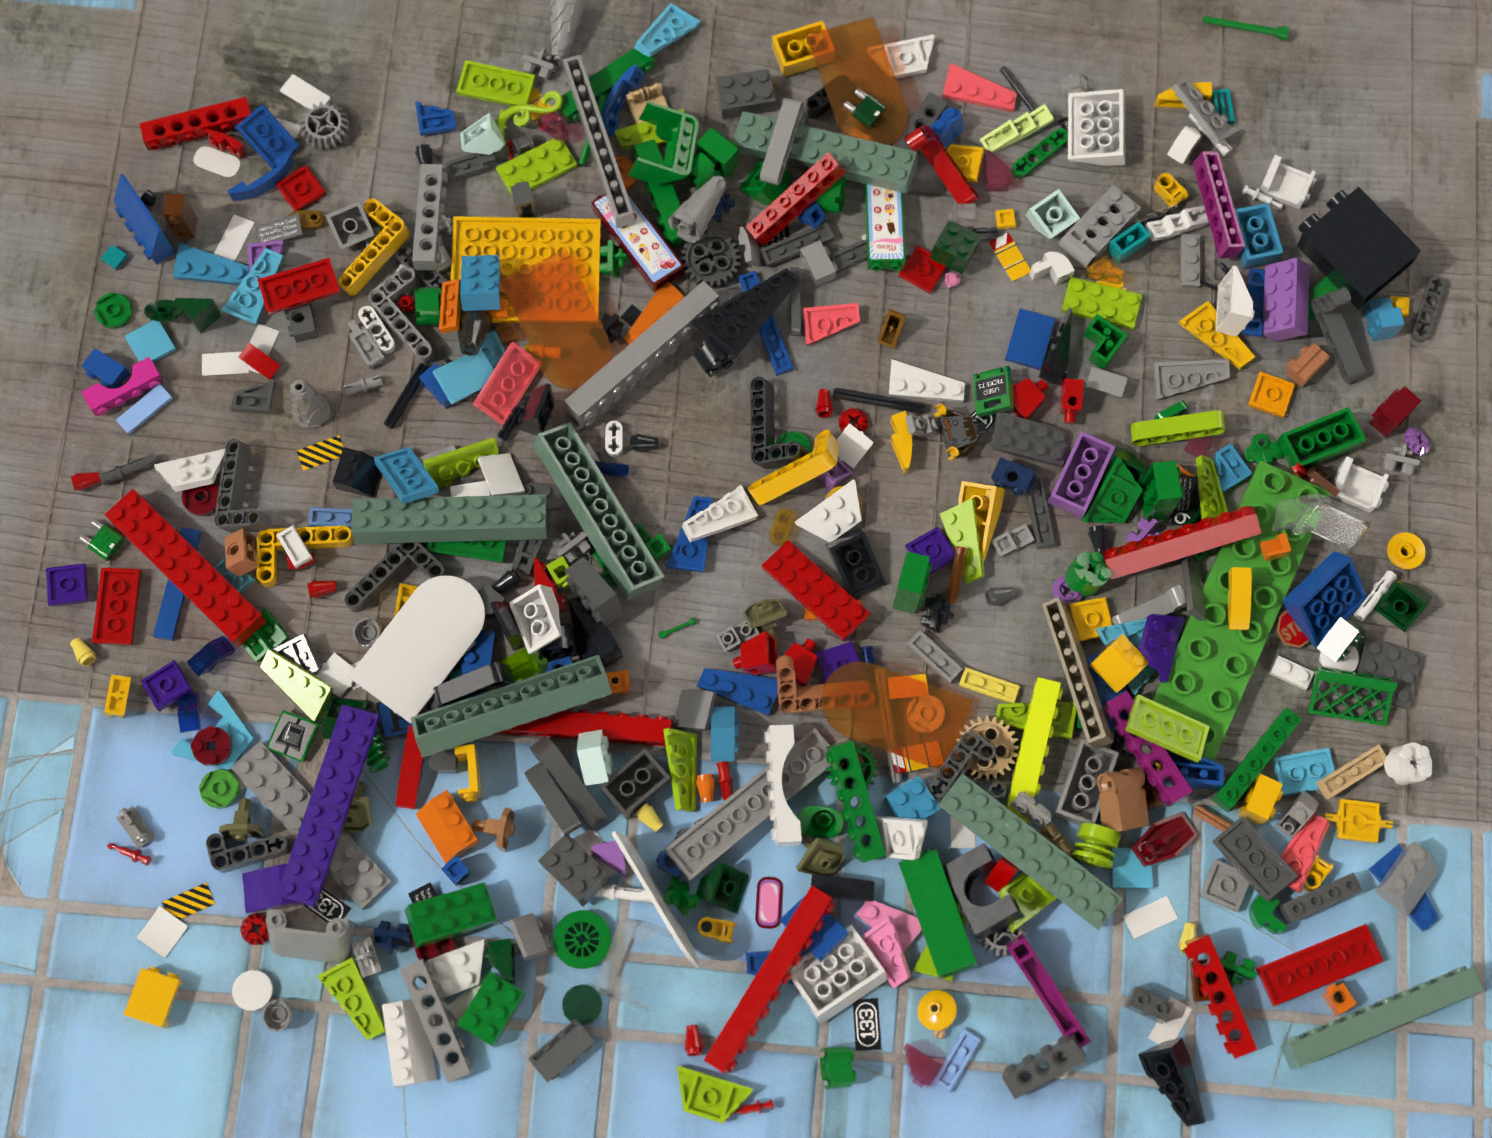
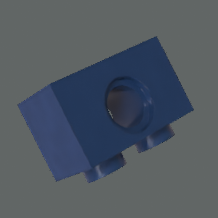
[991,457,1037,496]

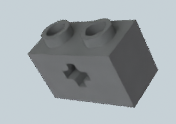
[510,182,537,218]
[1124,986,1173,1024]

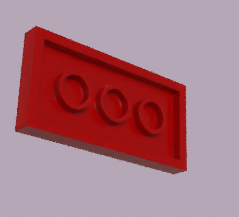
[257,258,341,315]
[92,567,142,646]

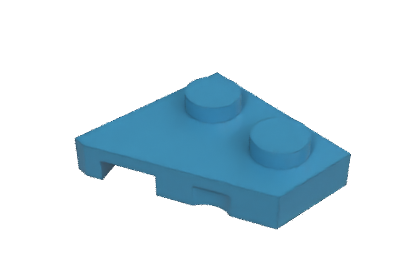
[1214,443,1252,493]

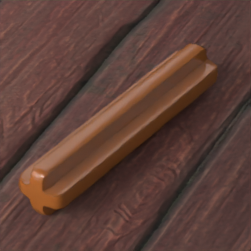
[946,546,967,603]

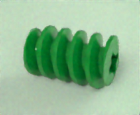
[366,729,391,773]

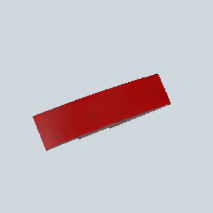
[395,725,425,810]

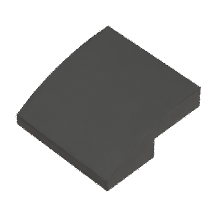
[673,690,717,731]

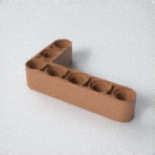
[776,656,875,713]

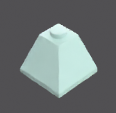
[460,113,504,155]

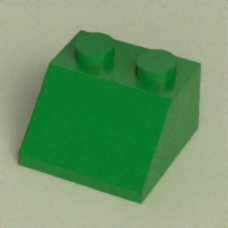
[739,161,793,205]

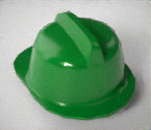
[797,806,843,837]

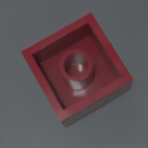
[1369,386,1421,438]

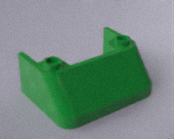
[628,101,699,185]

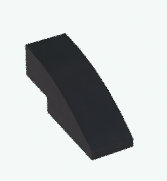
[811,875,875,902]

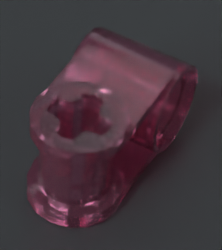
[537,112,569,140]
[1184,435,1214,458]

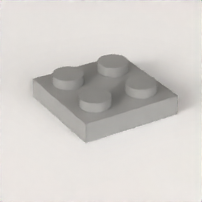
[1200,859,1249,913]

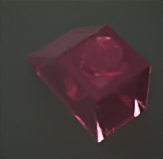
[984,150,1012,192]
[903,1043,942,1088]

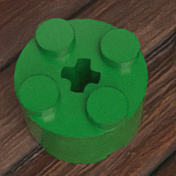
[685,151,722,191]
[815,177,846,214]
[414,287,442,326]
[1065,551,1111,596]
[820,1046,856,1090]

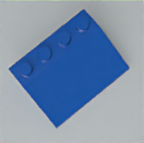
[114,174,175,264]
[1283,551,1367,648]

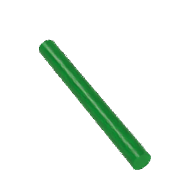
[579,95,606,166]

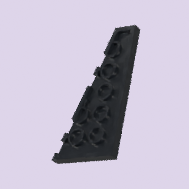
[691,268,801,359]

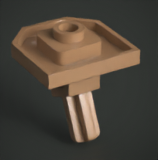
[471,807,515,852]

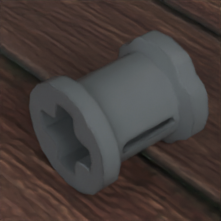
[511,133,535,154]

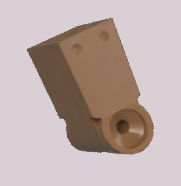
[1097,767,1149,831]

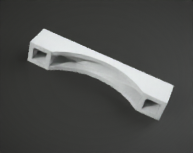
[764,725,802,846]

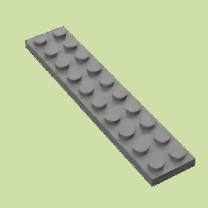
[664,728,831,881]
[231,741,392,910]

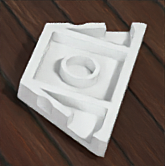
[867,34,934,80]
[154,449,225,492]
[794,479,862,542]
[875,816,928,860]
[418,939,484,999]

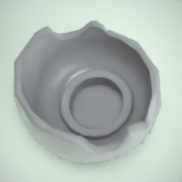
[353,618,383,647]
[262,1000,293,1032]

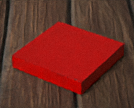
[275,165,327,211]
[898,245,947,294]

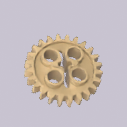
[956,716,1019,780]

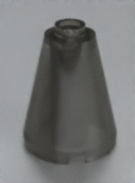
[457,309,493,356]

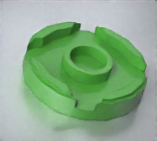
[199,769,240,809]

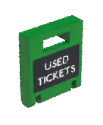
[973,365,1014,417]

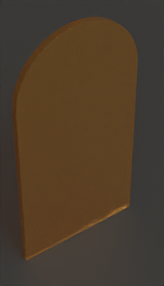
[806,17,908,145]
[501,250,612,390]
[822,662,973,773]

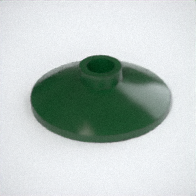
[144,300,182,322]

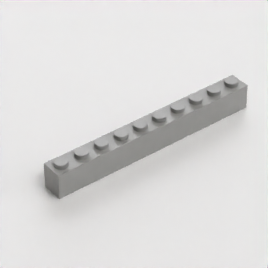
[563,55,635,228]

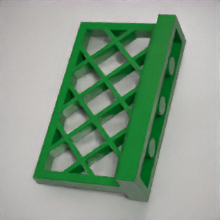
[1307,666,1397,726]

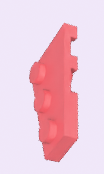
[802,303,860,346]

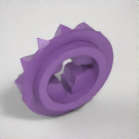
[1404,427,1431,455]
[1052,575,1082,605]

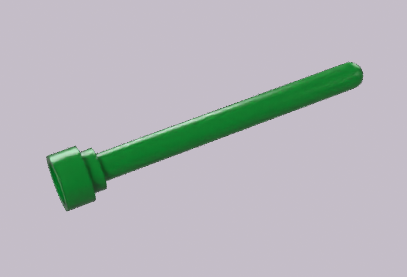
[1202,16,1289,41]

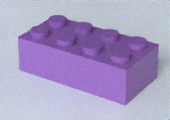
[1263,257,1310,342]
[1048,431,1116,518]

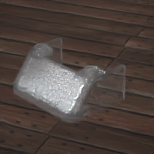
[1273,494,1372,556]
[595,917,675,1012]

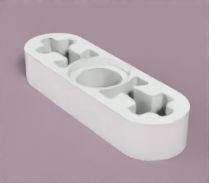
[358,306,395,354]

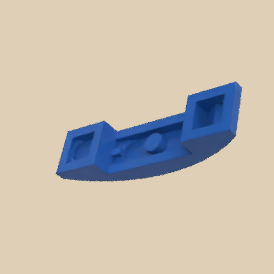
[601,65,646,137]
[228,151,294,201]
[1242,268,1265,337]

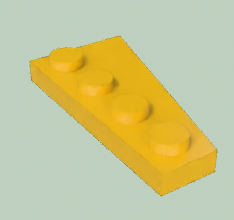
[1178,301,1255,370]

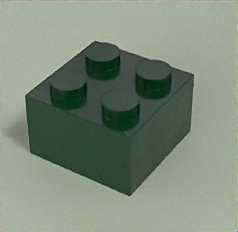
[930,220,982,274]

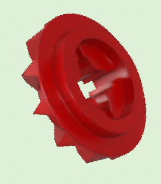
[839,407,869,432]
[240,913,269,945]

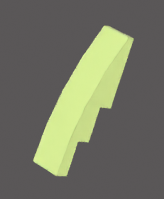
[980,104,1055,155]

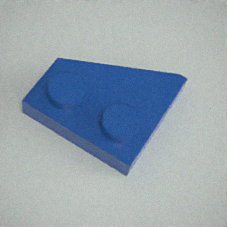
[415,101,457,136]

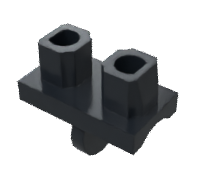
[590,313,624,350]
[921,594,954,633]

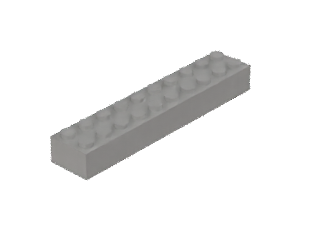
[564,281,719,429]

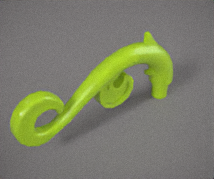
[495,90,563,146]

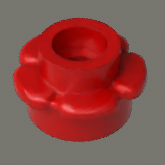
[397,295,415,313]

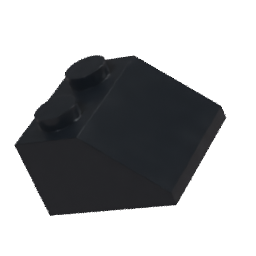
[332,447,380,498]

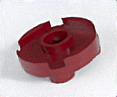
[181,483,219,516]
[191,726,232,766]

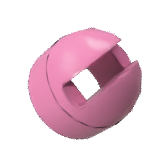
[945,272,960,288]

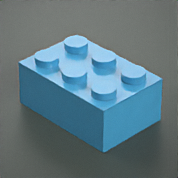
[1235,203,1283,269]
[460,255,501,311]

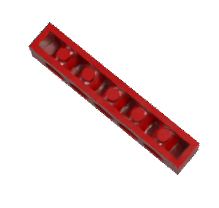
[139,97,252,151]
[746,152,847,246]
[1183,933,1258,1059]

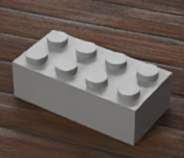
[1053,739,1119,826]

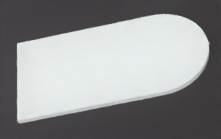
[348,576,485,724]
[611,831,701,968]

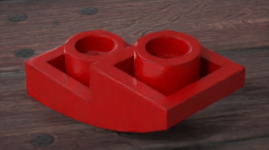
[207,130,246,159]
[238,343,281,380]
[984,856,1019,893]

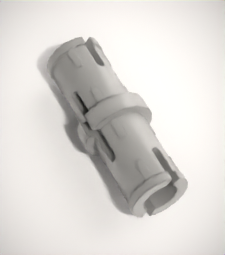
[344,374,383,397]

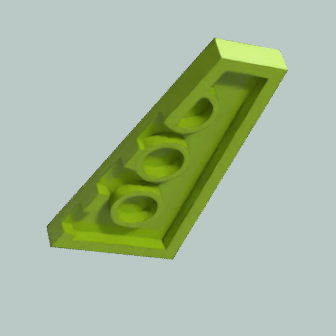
[1196,455,1228,519]

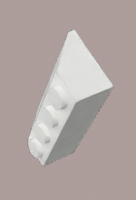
[382,999,437,1088]

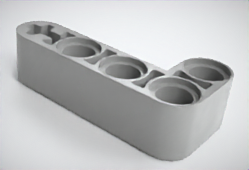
[1111,584,1187,625]

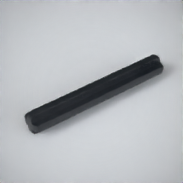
[384,363,429,429]

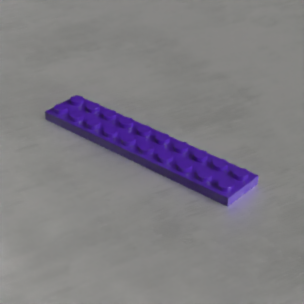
[276,705,381,907]

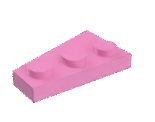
[856,901,922,952]
[861,915,911,989]

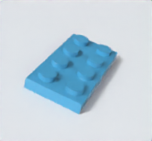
[374,447,439,504]

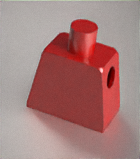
[1012,378,1048,420]
[1059,378,1084,424]
[733,631,778,675]
[782,638,818,686]

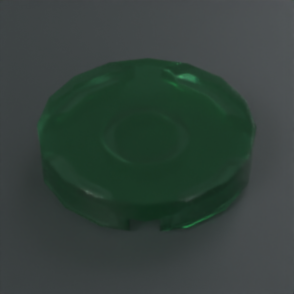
[562,985,602,1026]

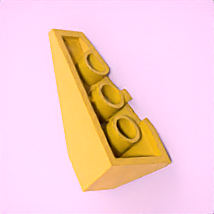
[958,481,1005,562]

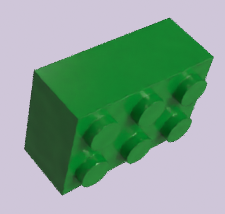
[457,972,526,1047]

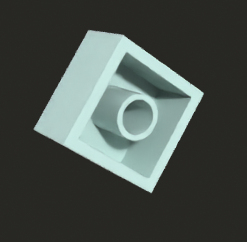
[577,730,613,786]

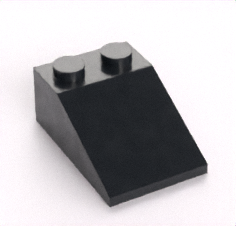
[518,383,555,436]
[825,529,886,598]
[490,601,525,651]

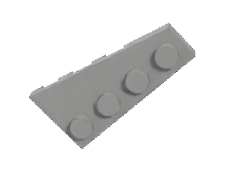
[1172,79,1239,145]
[1153,359,1230,401]

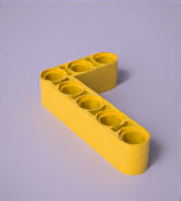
[338,199,410,296]
[748,429,840,505]
[257,526,354,588]

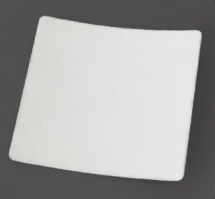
[137,906,187,957]

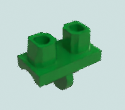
[599,240,629,278]
[664,876,699,916]
[1220,951,1256,987]

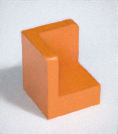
[1259,533,1291,561]

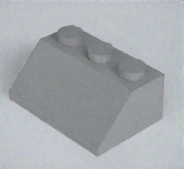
[1375,841,1438,917]

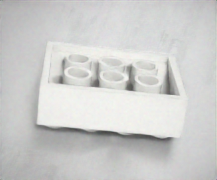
[1068,89,1125,166]
[790,925,888,1025]

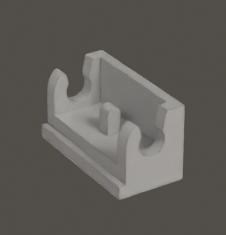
[1085,367,1128,398]

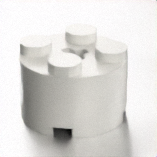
[1384,743,1432,785]

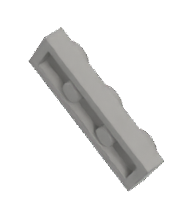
[1180,234,1200,288]
[906,630,963,684]

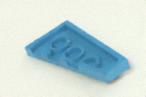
[173,243,249,286]

